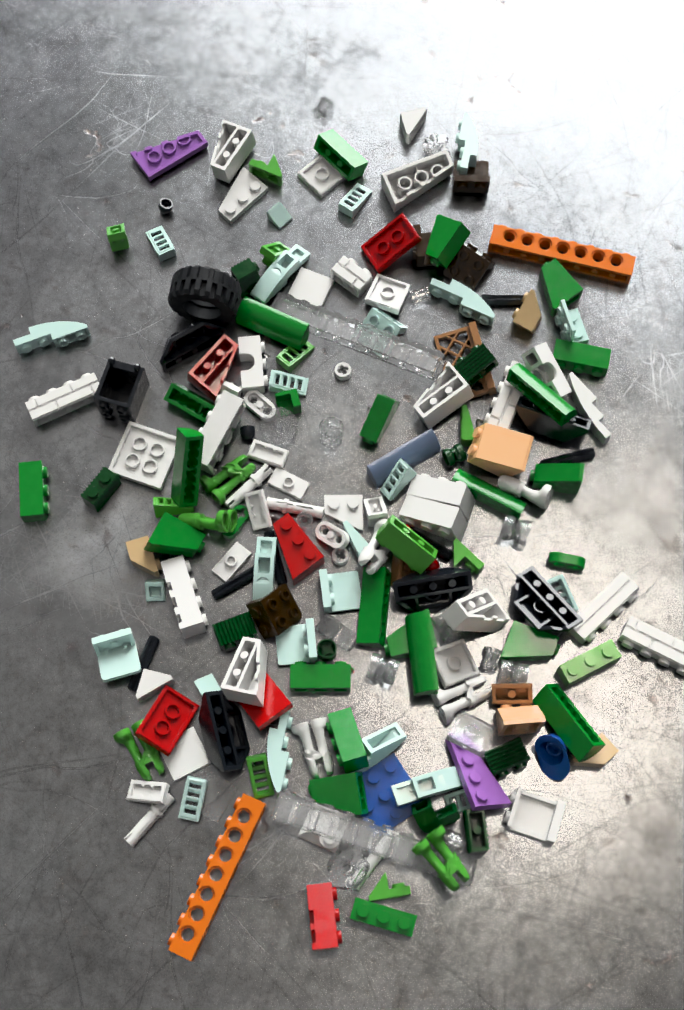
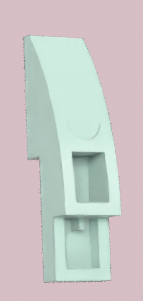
[455,113,478,175]
[250,244,310,304]
[429,278,495,326]
[13,321,91,354]
[252,536,277,601]
[267,710,293,796]
[391,766,463,807]

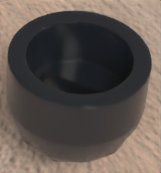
[158,198,173,214]
[240,425,255,440]

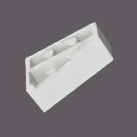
[210,119,256,183]
[413,361,474,429]
[399,494,468,542]
[220,636,268,707]

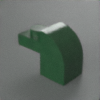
[411,797,461,834]

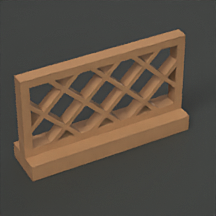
[434,321,497,398]

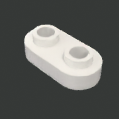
[244,390,277,421]
[315,521,350,550]

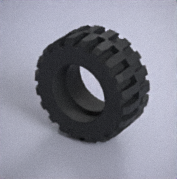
[168,265,242,325]

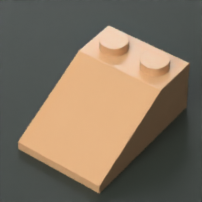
[495,704,546,736]

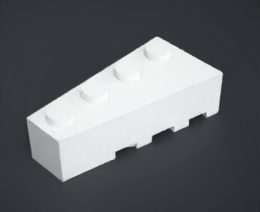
[380,150,454,213]
[199,390,246,476]
[160,555,209,639]

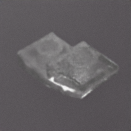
[315,613,357,652]

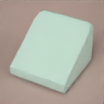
[267,201,293,229]
[145,578,166,602]
[194,673,221,696]

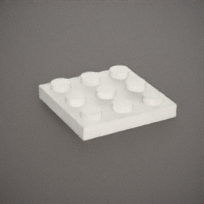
[108,421,176,491]

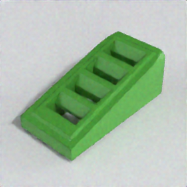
[276,341,315,373]
[460,405,474,447]
[153,497,194,518]
[246,753,275,799]

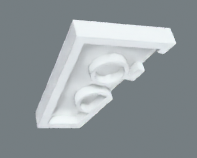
[218,167,268,224]

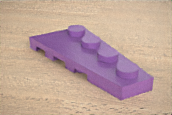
[130,130,208,181]
[445,734,511,811]

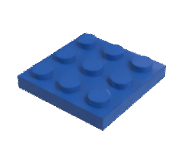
[360,753,424,839]

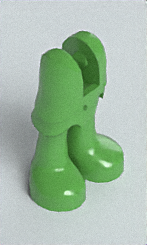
[200,454,256,506]
[178,509,238,533]
[113,719,165,781]
[411,825,470,892]

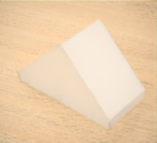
[400,107,427,144]
[363,496,388,528]
[136,669,175,703]

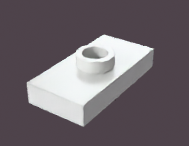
[247,439,289,469]
[267,467,310,501]
[244,489,273,531]
[212,542,252,582]
[126,780,170,805]

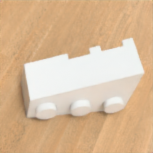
[406,473,475,521]
[441,588,510,633]

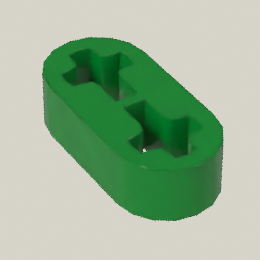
[221,505,250,539]
[548,552,586,571]

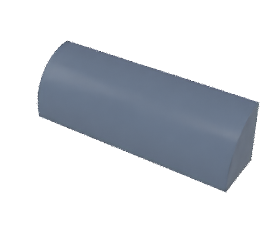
[367,428,441,488]

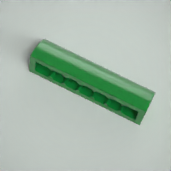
[236,296,310,351]
[506,363,577,427]
[164,383,242,432]
[171,428,204,508]
[452,468,528,521]
[356,567,392,648]
[405,611,439,696]
[533,684,605,762]

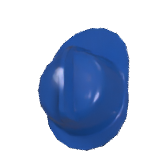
[535,733,570,780]

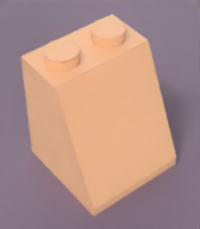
[467,423,534,477]

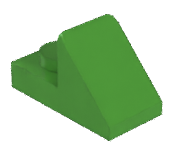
[249,155,283,186]
[106,223,129,252]
[259,241,290,267]
[452,538,485,575]
[368,872,411,902]

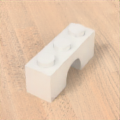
[238,335,268,395]
[521,342,572,397]

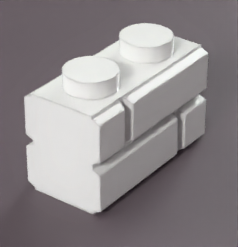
[330,256,372,298]

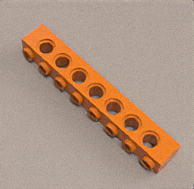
[488,224,636,284]
[167,793,267,962]

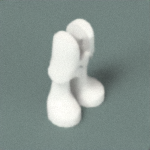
[498,475,554,510]
[358,519,390,575]
[431,676,492,725]
[291,717,334,779]

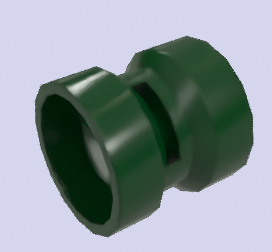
[441,443,467,467]
[317,639,337,663]

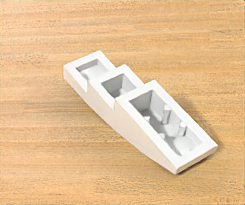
[567,372,611,445]

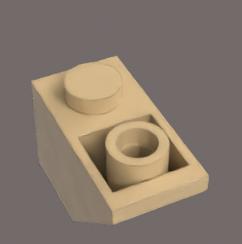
[512,289,542,334]
[126,536,162,578]
[570,733,619,768]

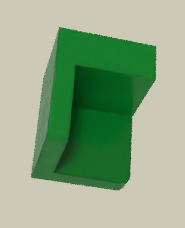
[275,388,302,417]

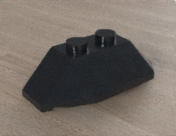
[160,322,228,372]
[515,396,592,442]
[513,566,583,632]
[392,567,473,613]
[199,690,250,772]

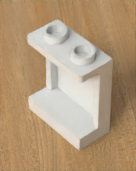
[503,787,567,845]

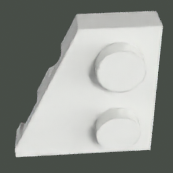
[324,495,363,532]

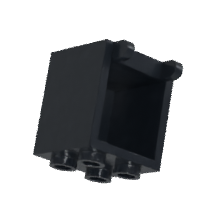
[94,357,149,423]

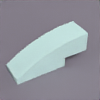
[352,722,407,773]

